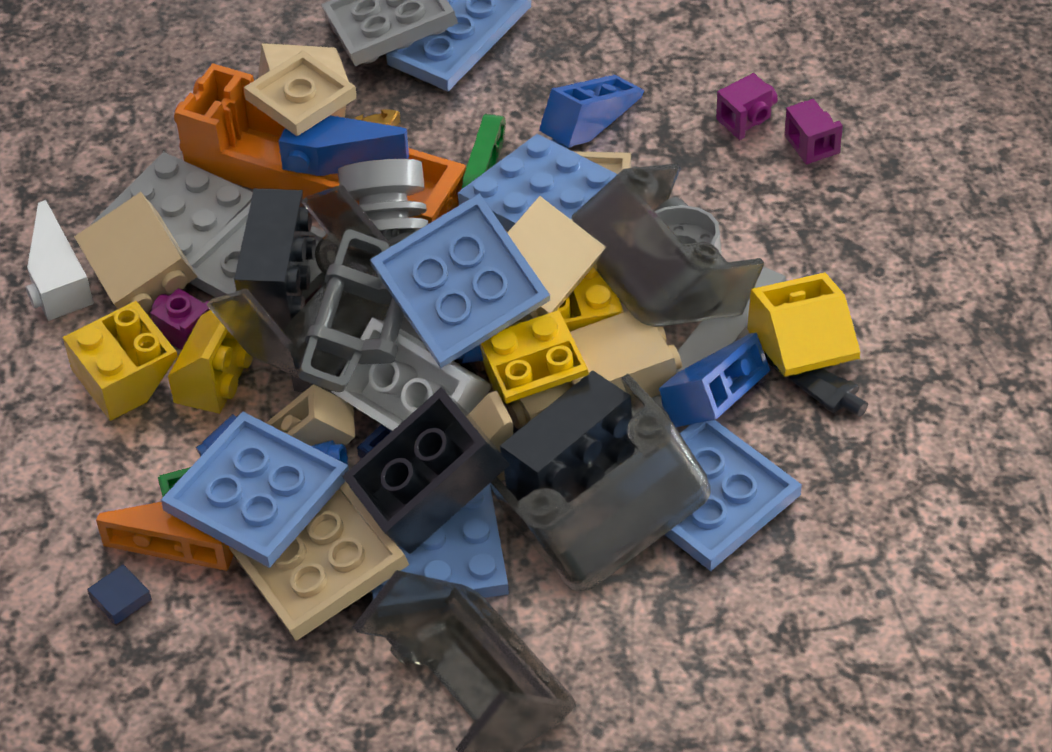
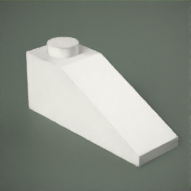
[25,200,94,321]

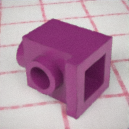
[716,73,778,141]
[784,98,843,165]
[150,288,214,350]

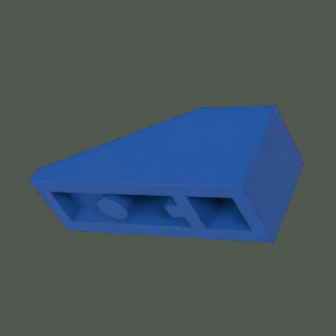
[539,75,644,148]
[279,115,409,176]
[658,332,770,428]

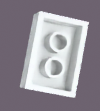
[331,318,492,431]

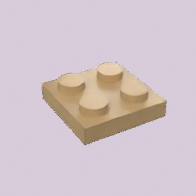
[244,50,357,136]

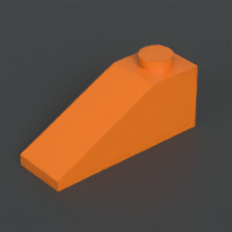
[96,502,234,571]

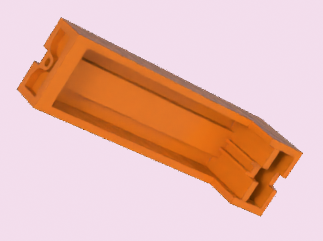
[174,63,466,224]

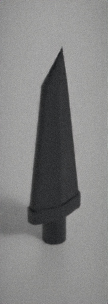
[763,350,868,417]

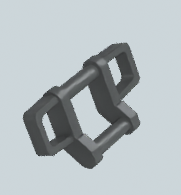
[298,229,404,392]

